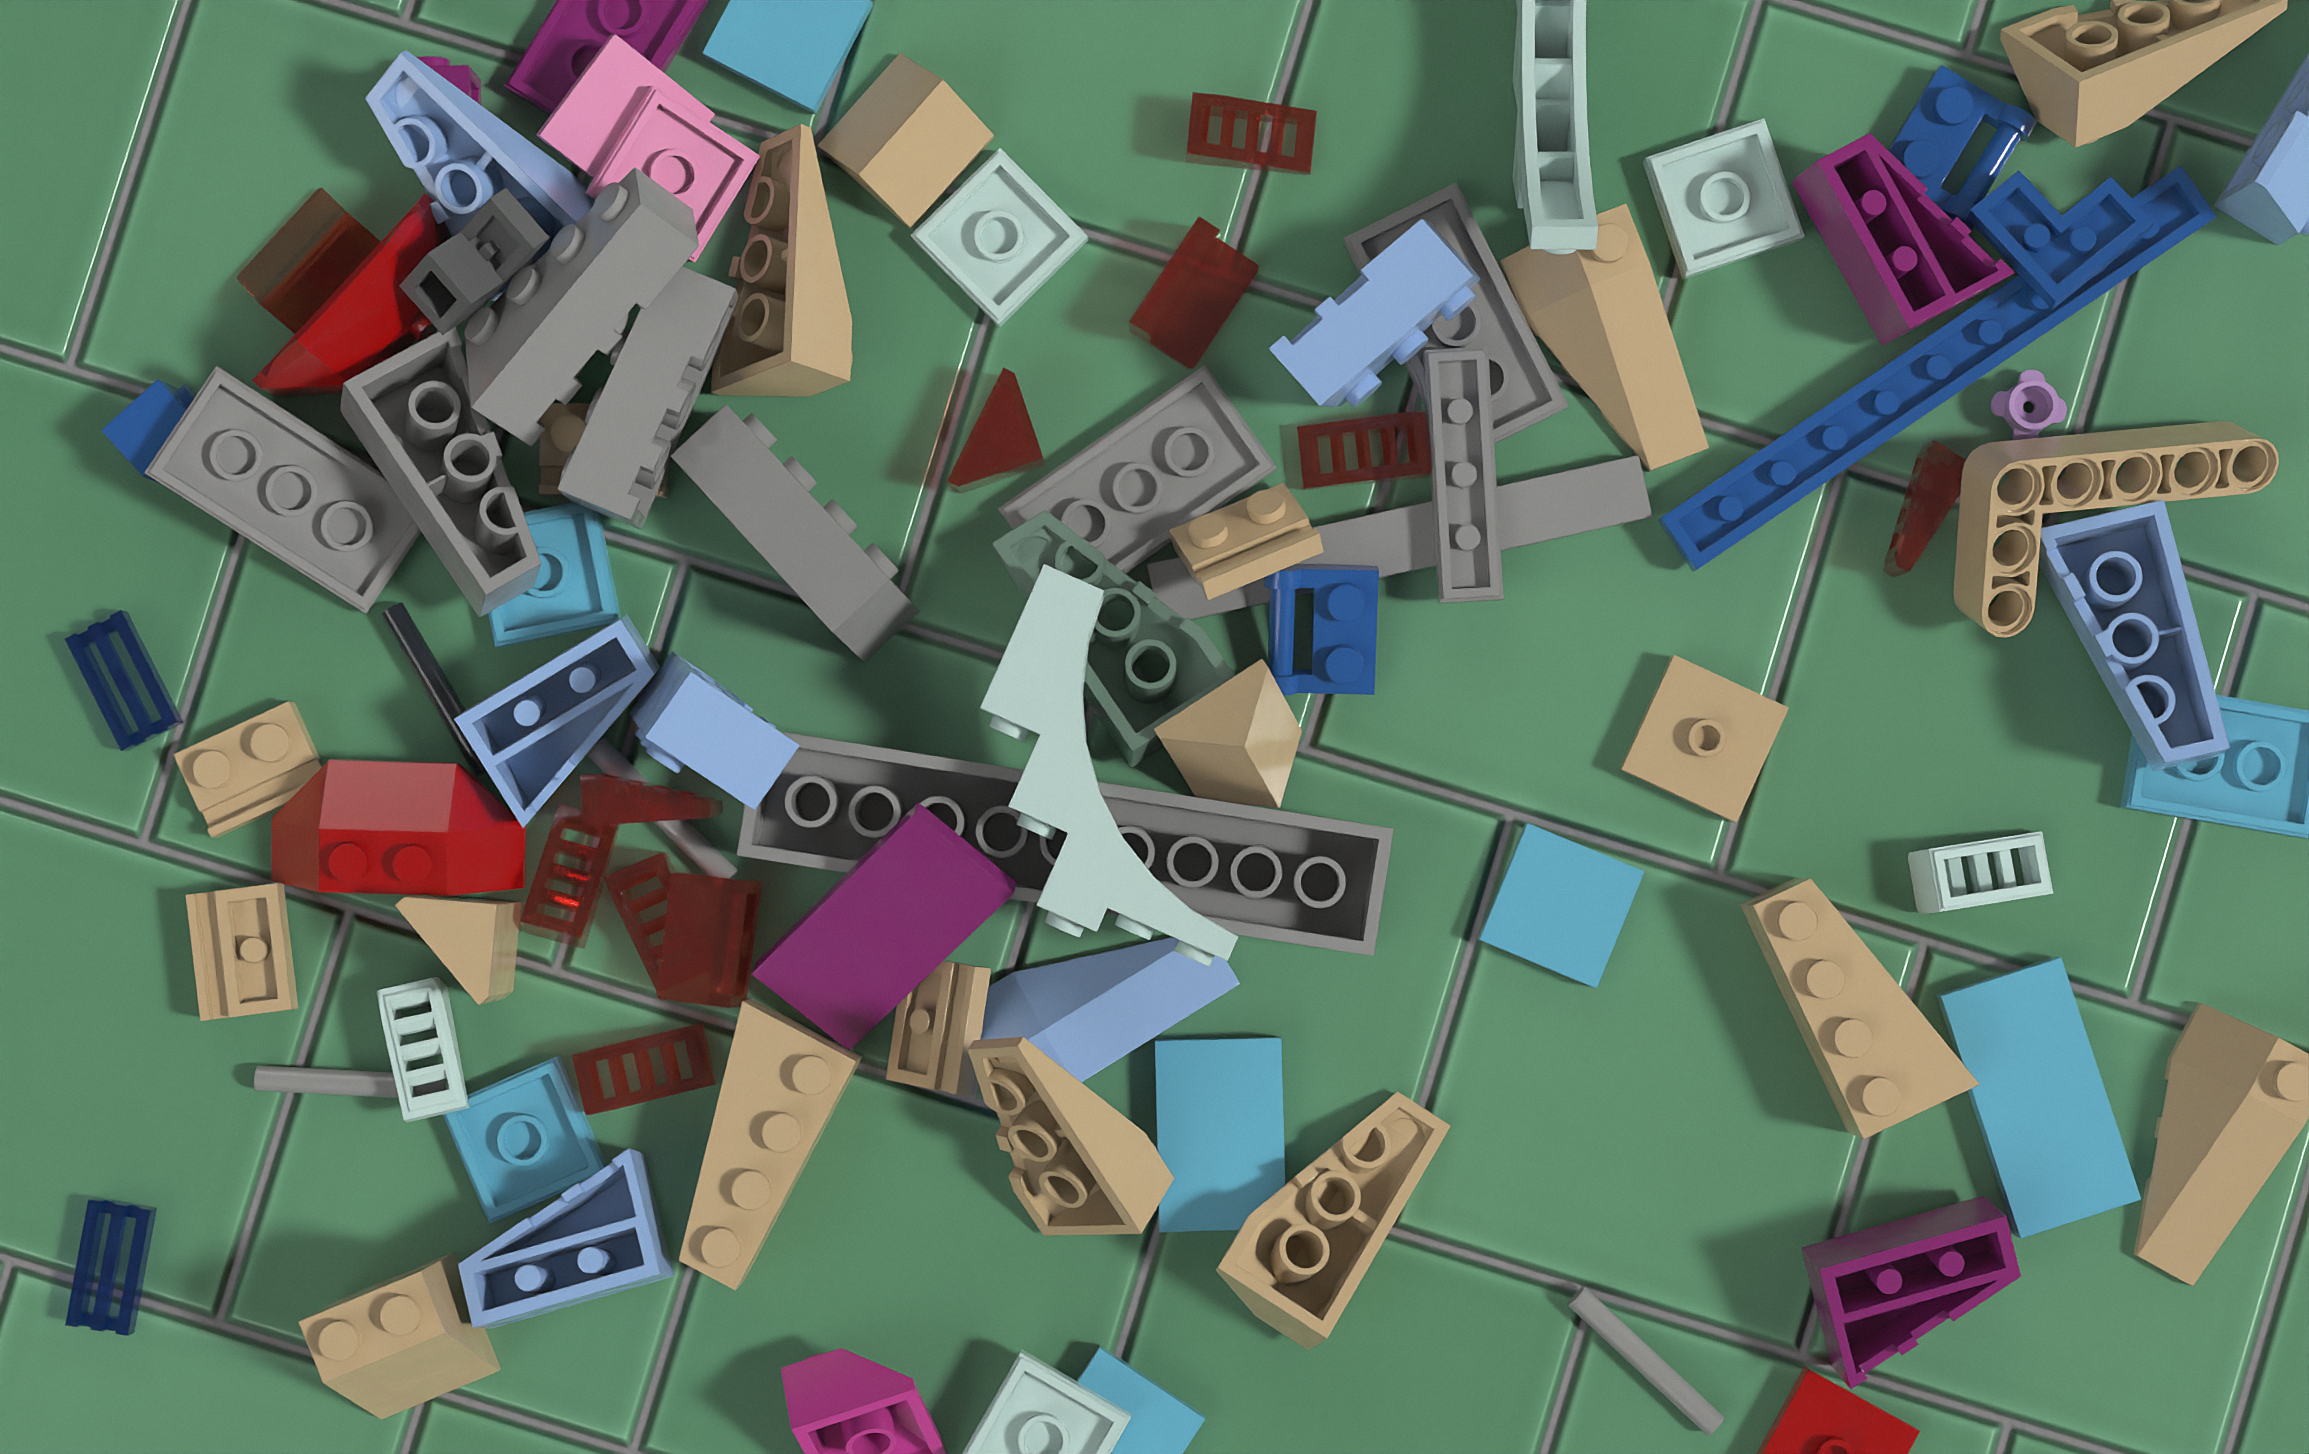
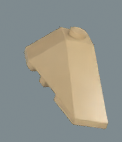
[2000,0,2288,148]
[711,124,853,397]
[1500,204,1709,472]
[2134,1003,2309,1286]
[968,1037,1174,1236]
[1215,1092,1450,1351]

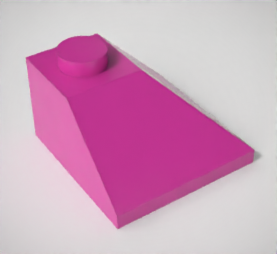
[781,1348,948,1454]

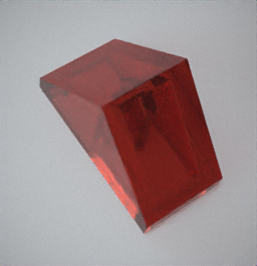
[947,368,1045,493]

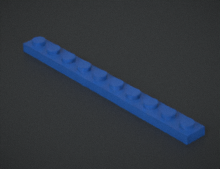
[1658,165,2217,572]

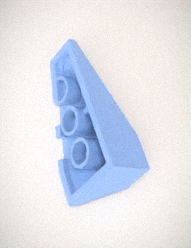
[365,50,595,302]

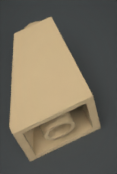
[299,1252,501,1420]

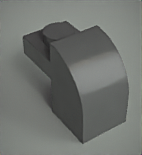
[400,188,549,335]

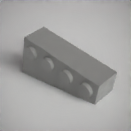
[464,167,699,446]
[557,266,739,530]
[340,327,541,618]
[671,404,919,662]

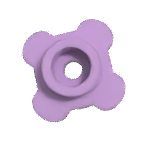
[1990,370,2067,440]

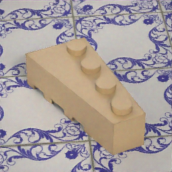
[1740,878,1980,1139]
[679,998,863,1291]

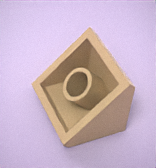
[817,53,994,230]
[1154,659,1302,809]
[395,895,521,1005]

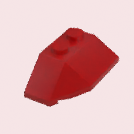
[252,193,448,397]
[271,759,526,896]

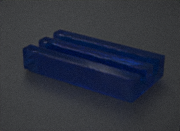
[65,610,184,752]
[65,1197,157,1336]

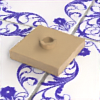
[1619,655,1789,823]

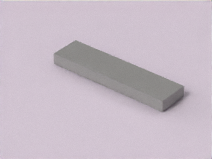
[1423,347,1504,604]

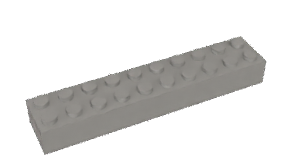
[737,732,1394,956]

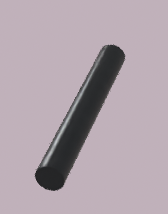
[380,602,487,777]

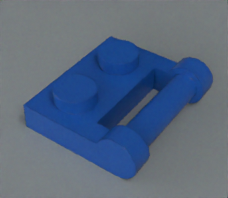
[1887,65,2037,231]
[1264,564,1379,696]

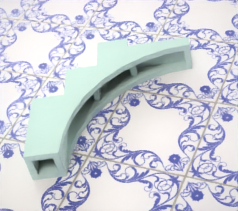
[1512,0,1598,254]
[980,564,1238,967]

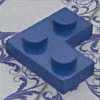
[1967,170,2154,310]

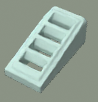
[1908,831,2053,914]
[377,977,469,1123]

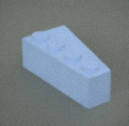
[2038,500,2230,771]

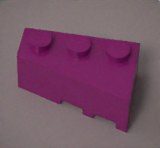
[1791,133,2015,346]
[1801,1196,2021,1390]

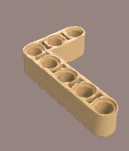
[1953,421,2279,638]

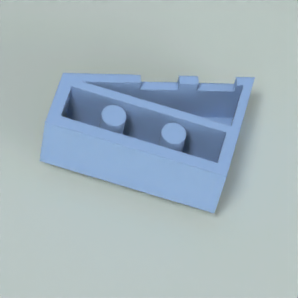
[1269,219,1481,408]
[454,614,660,828]
[629,651,800,811]
[458,1148,675,1329]

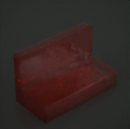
[237,188,381,334]
[1129,216,1259,370]
[656,872,762,1008]

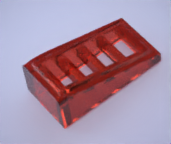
[1186,92,1317,175]
[1297,411,1431,490]
[1883,440,1966,578]
[581,773,723,826]
[520,803,621,948]
[604,852,717,994]
[572,1022,717,1116]

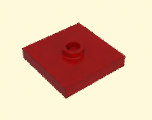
[1756,1366,1920,1454]

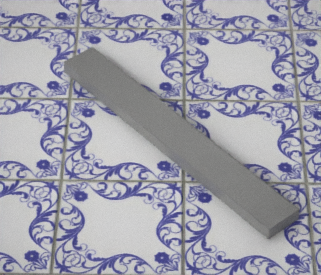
[1147,455,1653,621]

